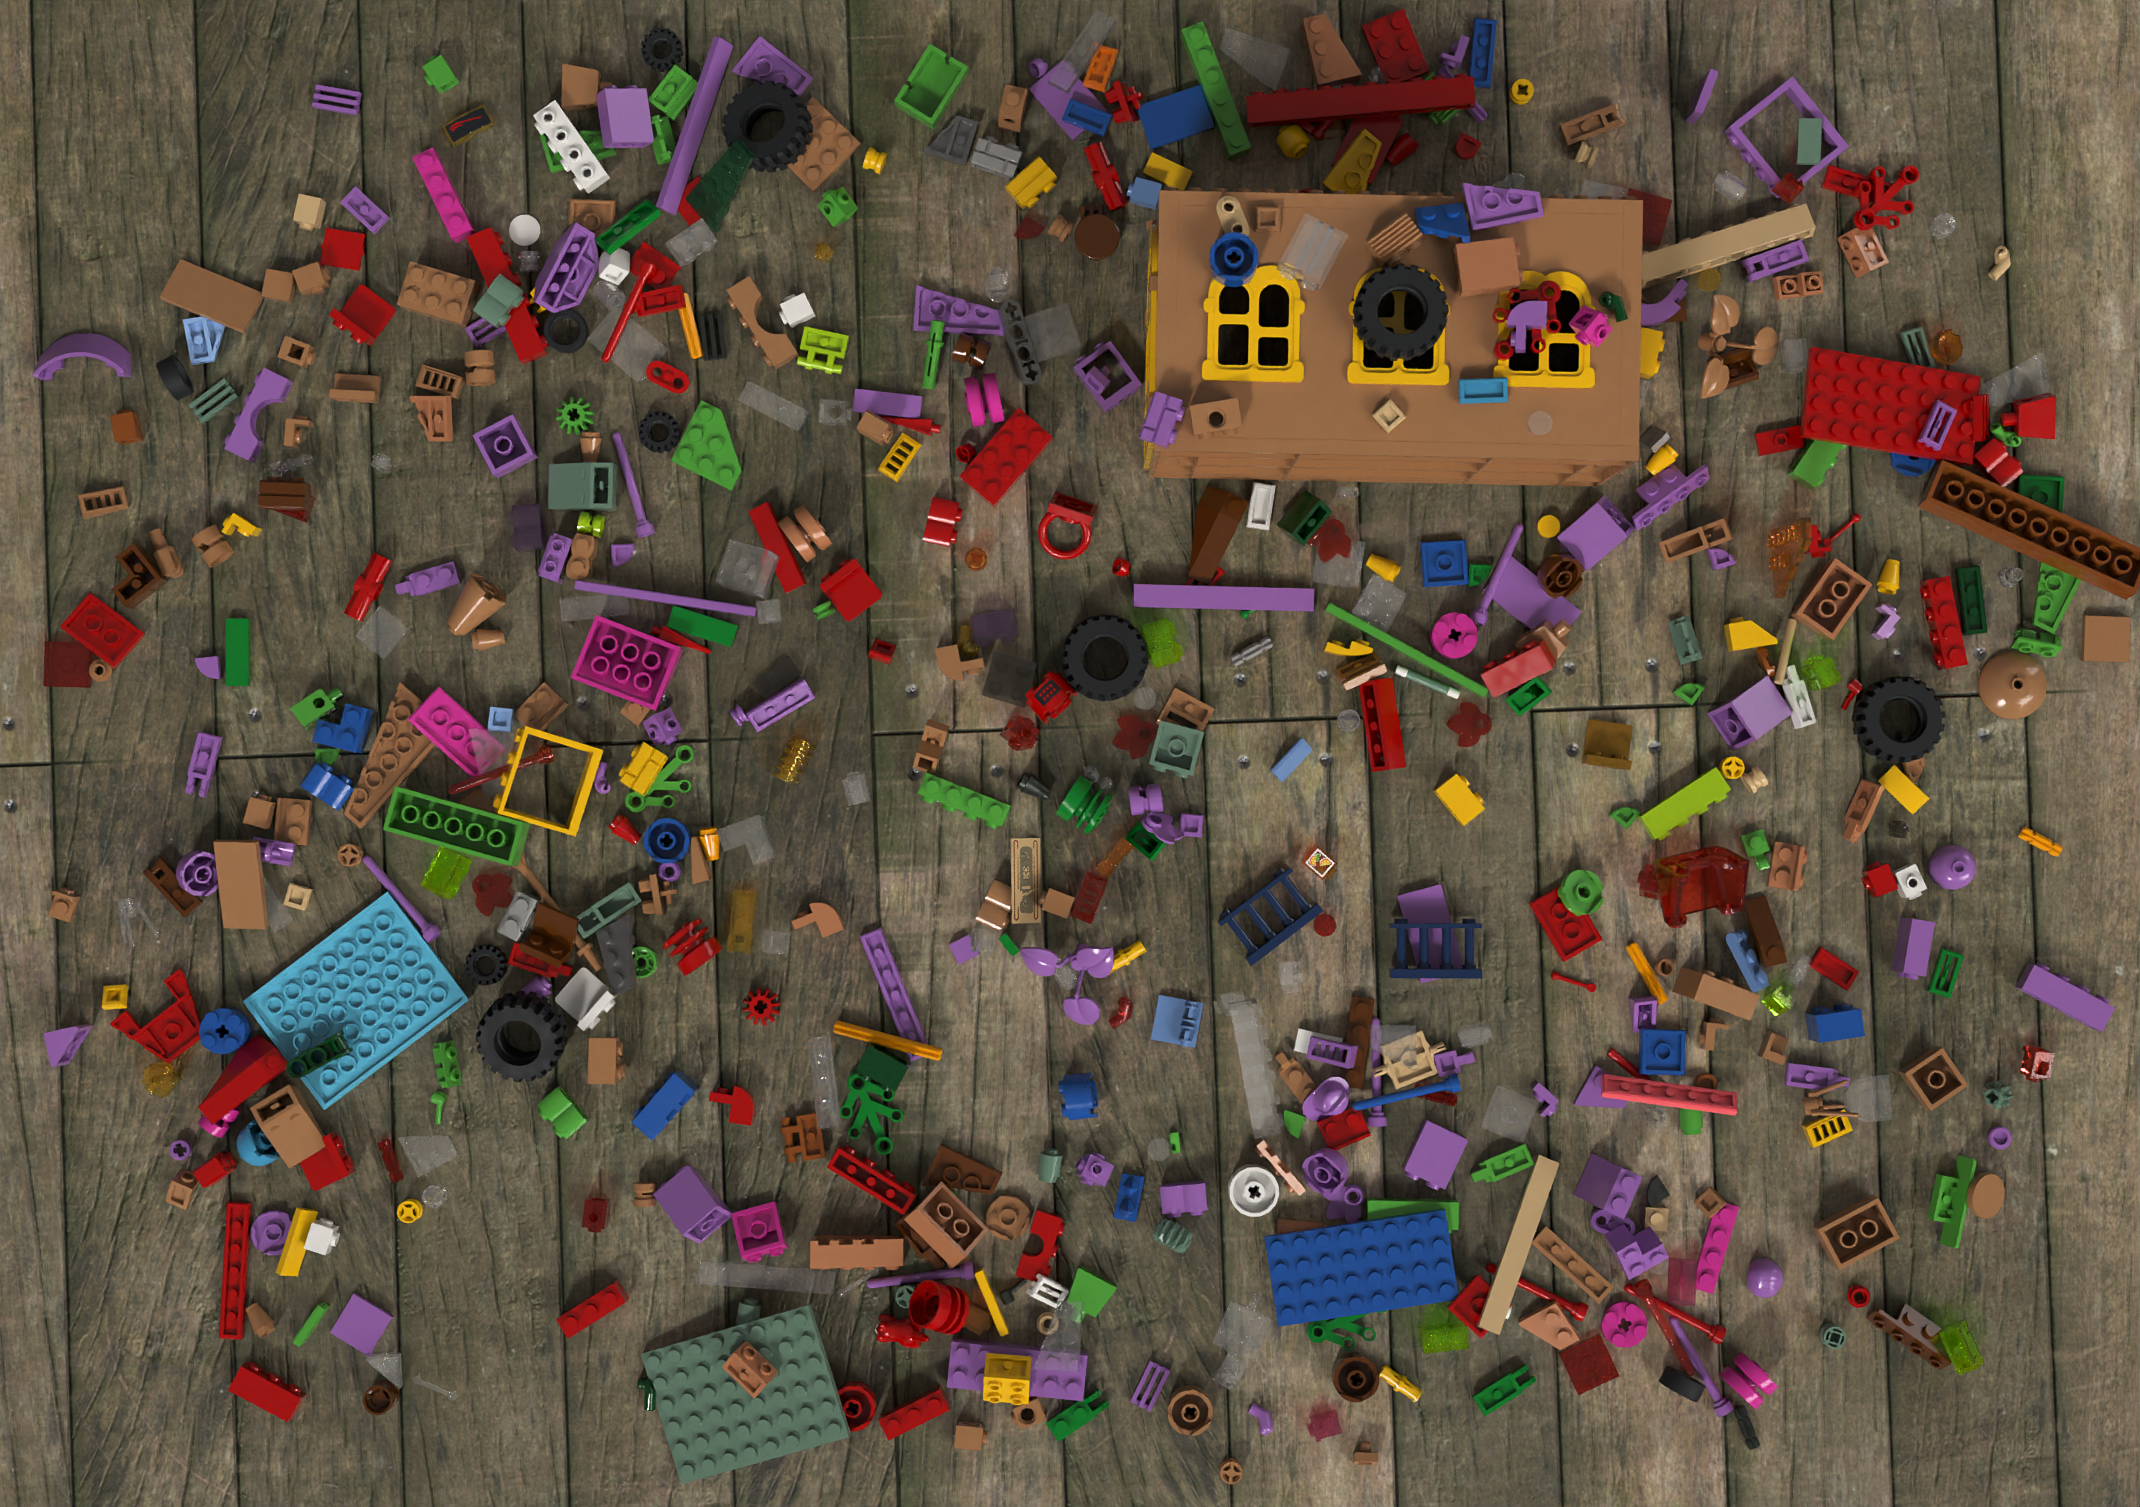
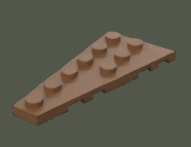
[344,682,436,829]

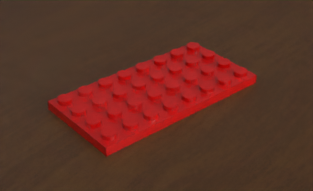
[1800,347,1981,466]

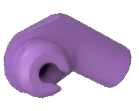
[593,761,611,794]
[1248,1402,1274,1435]

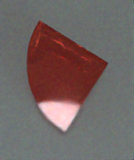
[1014,216,1045,240]

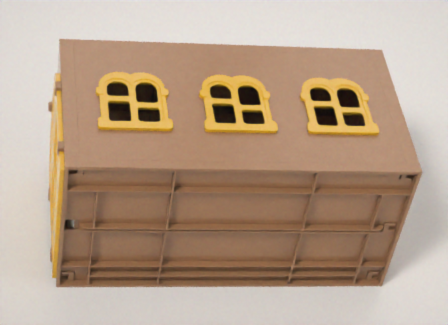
[1142,187,1643,487]

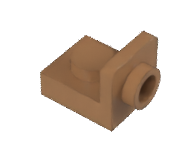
[284,415,313,449]
[48,887,80,923]
[165,1169,199,1210]

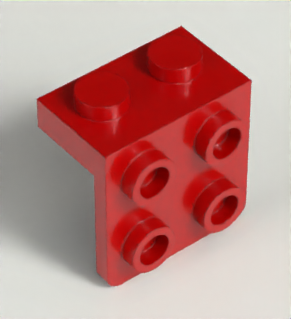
[329,285,396,346]
[819,558,882,622]
[300,1131,355,1191]

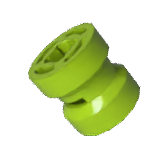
[577,512,605,538]

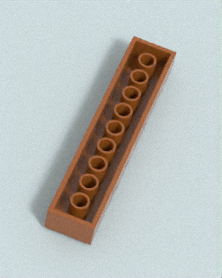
[1918,460,2140,600]

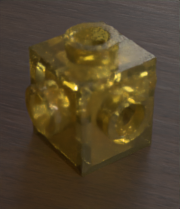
[141,1062,182,1098]

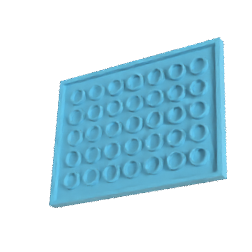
[243,892,471,1110]

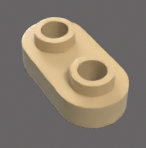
[1216,196,1250,237]

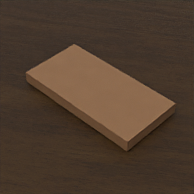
[160,259,263,334]
[213,839,269,929]

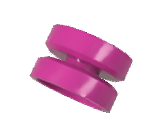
[964,372,1004,427]
[1719,1352,1778,1410]

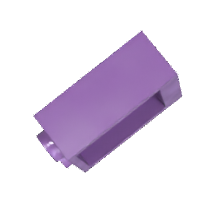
[1074,341,1142,414]

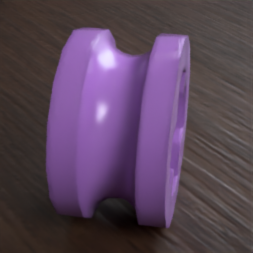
[729,704,749,727]
[170,1139,192,1160]

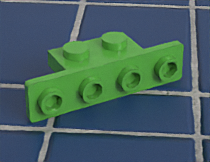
[1927,1155,1977,1249]

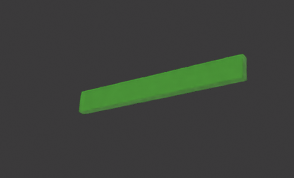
[1324,603,1488,698]

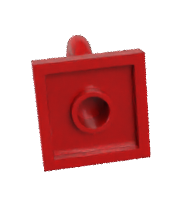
[1038,492,1098,560]

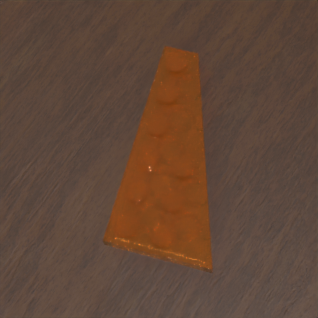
[1767,517,1812,598]

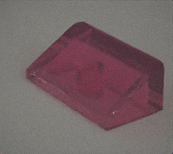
[1667,1257,1697,1306]

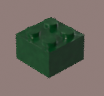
[855,1043,911,1092]

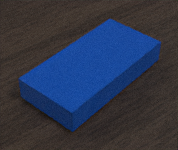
[1062,98,1112,137]

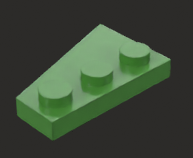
[539,130,617,173]

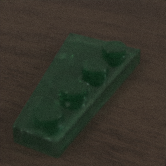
[685,139,755,233]

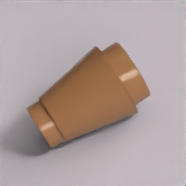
[579,431,602,463]
[471,629,505,651]
[246,1303,276,1338]

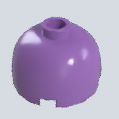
[1928,845,1976,890]
[176,850,219,896]
[1302,1148,1349,1195]

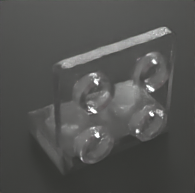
[1312,537,1366,589]

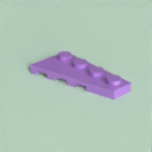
[913,285,1004,336]

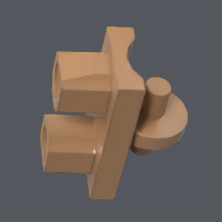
[638,874,677,915]

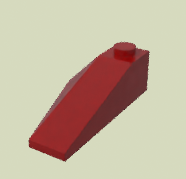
[198,1034,288,1125]

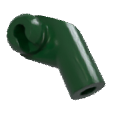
[1598,292,1628,322]
[637,1377,656,1411]

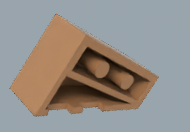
[1672,967,1760,1021]

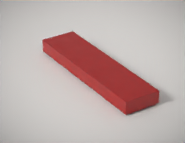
[748,502,807,593]

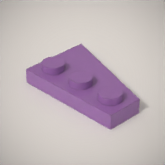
[732,36,813,97]

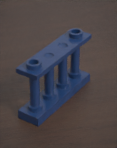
[1218,867,1324,966]
[1389,919,1482,979]

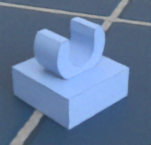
[488,707,514,732]

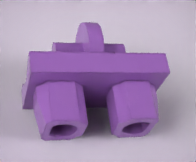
[253,837,295,866]

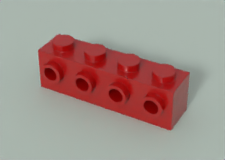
[1920,576,1968,670]
[1358,678,1406,772]
[827,1145,917,1215]

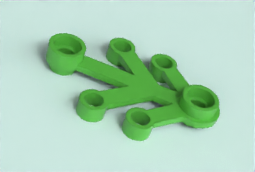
[625,745,695,812]

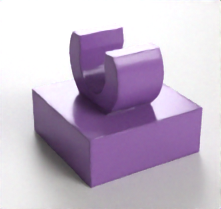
[1083,365,1112,396]

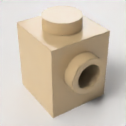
[293,194,326,231]

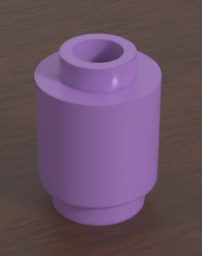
[521,976,552,998]

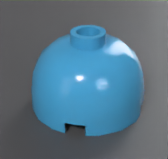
[236,1120,280,1166]

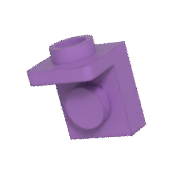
[1438,35,1470,69]
[1530,1081,1559,1117]

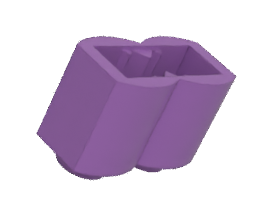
[1160,1181,1208,1218]

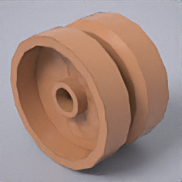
[777,504,832,563]

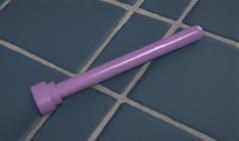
[612,432,655,538]
[1469,523,1523,626]
[362,855,442,943]
[1368,1017,1387,1127]
[867,1261,975,1288]
[1668,1316,1734,1417]

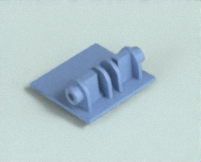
[1151,995,1203,1048]

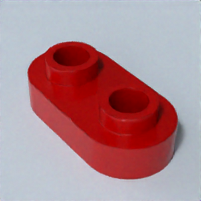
[646,361,689,394]

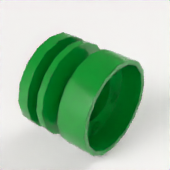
[1055,775,1113,835]

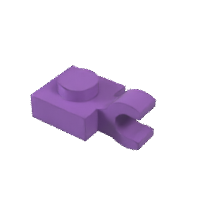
[1434,1049,1475,1077]

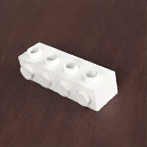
[533,100,610,194]

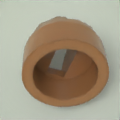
[1654,958,1675,977]

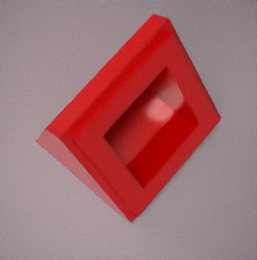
[869,638,897,665]

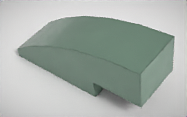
[576,882,642,940]

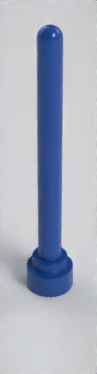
[1352,1073,1461,1111]

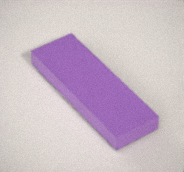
[853,389,923,419]
[745,678,816,732]

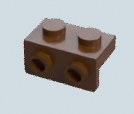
[1707,347,1759,390]

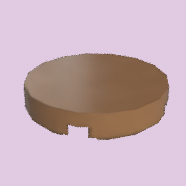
[1967,1172,2005,1219]
[985,1194,1031,1241]

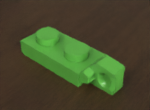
[1469,1143,1534,1183]

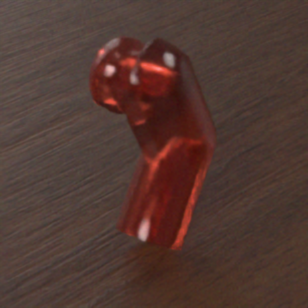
[1108,996,1133,1029]

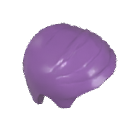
[1747,1257,1783,1298]

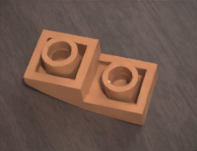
[1772,271,1824,301]

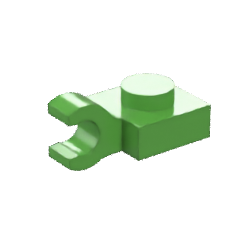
[1739,829,1770,871]

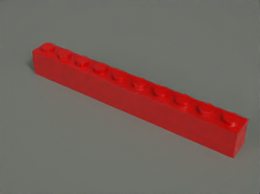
[1246,74,1475,128]

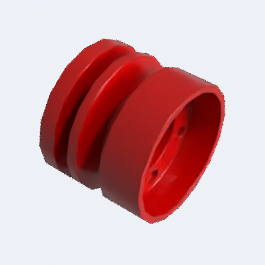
[662,917,723,976]
[909,1280,970,1335]

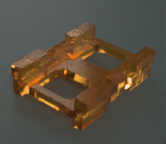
[1096,837,1134,879]

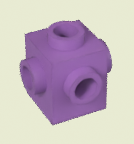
[642,708,683,746]
[1075,1152,1114,1187]

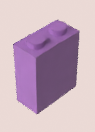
[596,85,654,148]
[1891,917,1935,980]
[1402,1119,1468,1190]

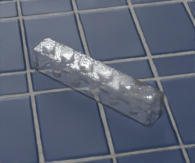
[1228,998,1284,1139]

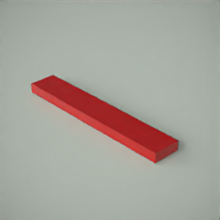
[219,1201,251,1340]

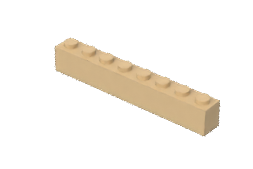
[1642,203,1816,290]

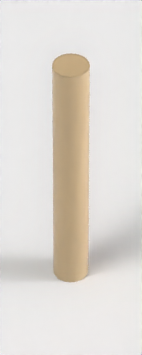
[1774,619,1797,685]

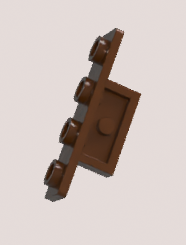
[1866,1303,1953,1370]

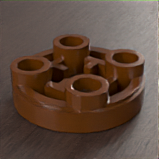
[1074,214,1120,261]

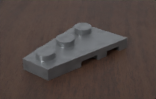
[596,915,636,995]

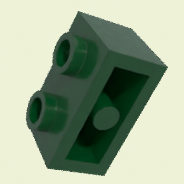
[1277,491,1332,546]

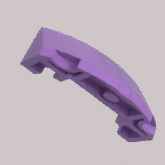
[33,333,132,381]

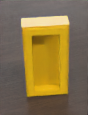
[1143,152,1193,191]

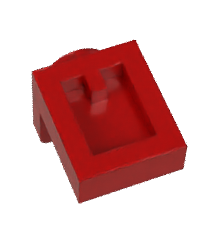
[1802,525,1832,558]

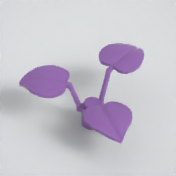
[1020,944,1114,1025]

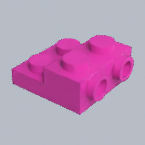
[731,1201,788,1263]

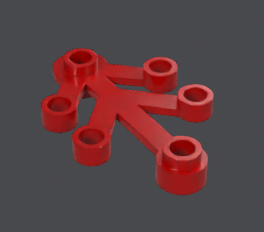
[1853,165,1919,231]
[1492,281,1561,361]

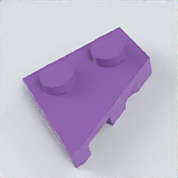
[1573,1065,1628,1108]

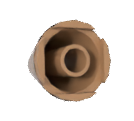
[447,573,507,636]

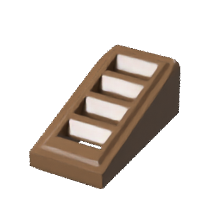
[415,364,466,400]
[78,486,129,519]
[690,836,712,885]

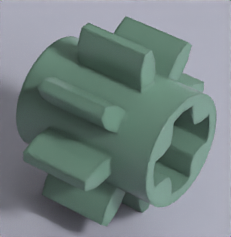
[1982,1080,2014,1110]

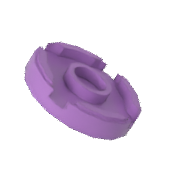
[251,1210,293,1255]

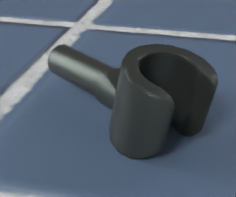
[1000,1278,1027,1305]

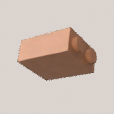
[1453,237,1523,297]

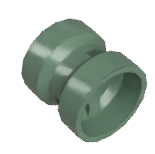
[1818,1323,1846,1349]

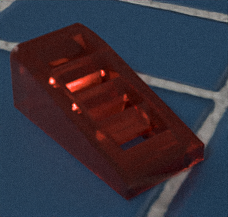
[1070,871,1108,924]

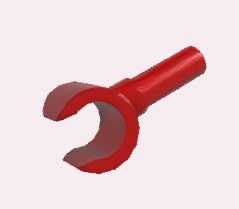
[1841,678,1862,710]

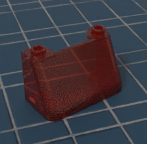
[1653,846,1750,928]

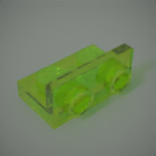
[420,846,472,900]

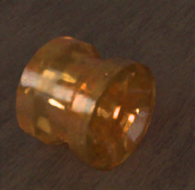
[965,548,988,571]

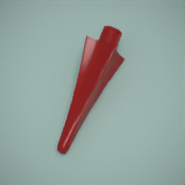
[881,416,942,436]
[651,625,711,654]

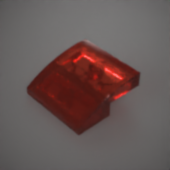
[1626,188,1672,246]

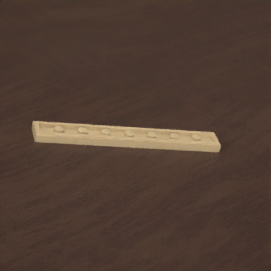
[1477,1155,1560,1335]

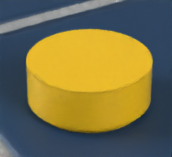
[1537,515,1560,538]

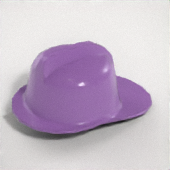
[1302,1076,1350,1121]

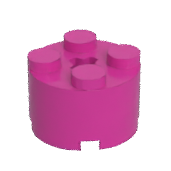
[1429,612,1478,659]

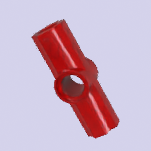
[1084,142,1128,212]
[344,553,393,622]

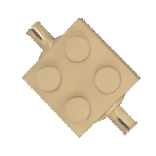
[1371,1030,1446,1089]

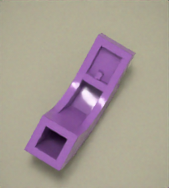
[1641,279,1688,328]

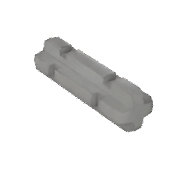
[1230,636,1273,666]

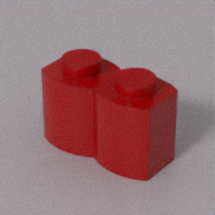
[1973,438,2023,488]
[923,497,963,548]
[193,1151,237,1188]

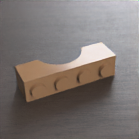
[726,276,799,370]

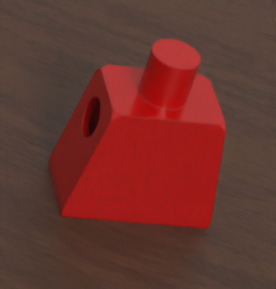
[2000,393,2056,439]

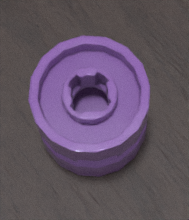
[1128,783,1163,816]

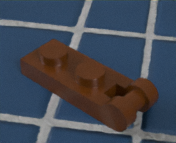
[143,856,203,918]

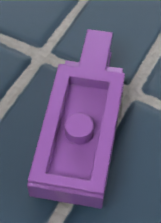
[395,561,461,596]
[1784,1062,1850,1091]

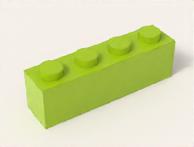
[1637,767,1731,840]

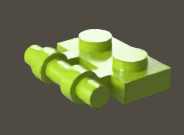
[797,327,849,374]

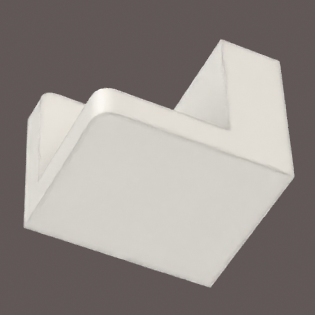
[599,248,630,285]

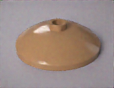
[1978,651,2047,719]

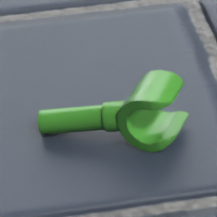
[431,1091,447,1124]

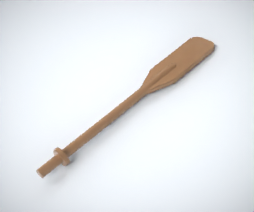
[460,789,604,972]

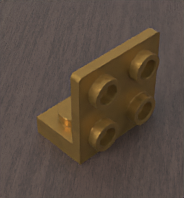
[1581,719,1633,770]

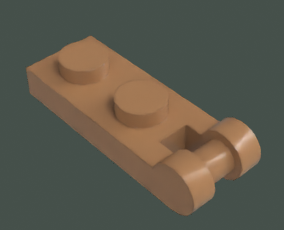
[1559,103,1626,147]

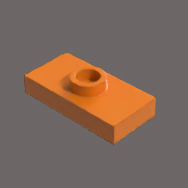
[1083,44,1118,92]

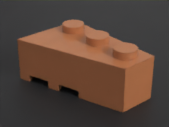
[1301,14,1362,90]

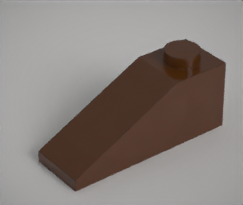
[1742,895,1787,968]

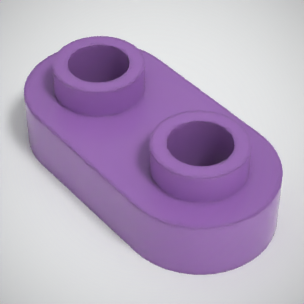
[1590,1209,1635,1236]

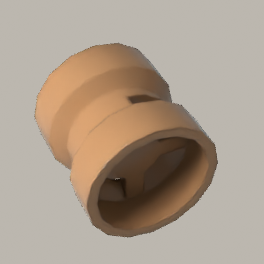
[633,1182,656,1207]

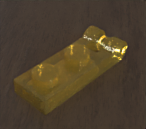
[727,889,756,955]

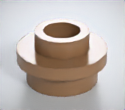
[89,659,113,682]

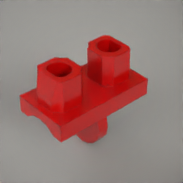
[1105,80,1145,124]

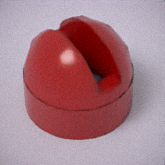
[956,443,976,463]
[1112,557,1131,577]

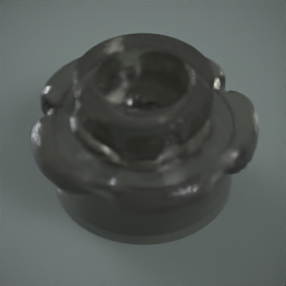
[1887,820,1910,838]

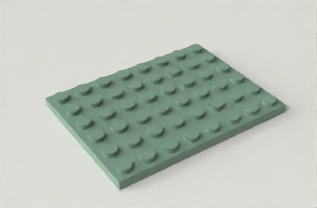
[641,1304,851,1484]

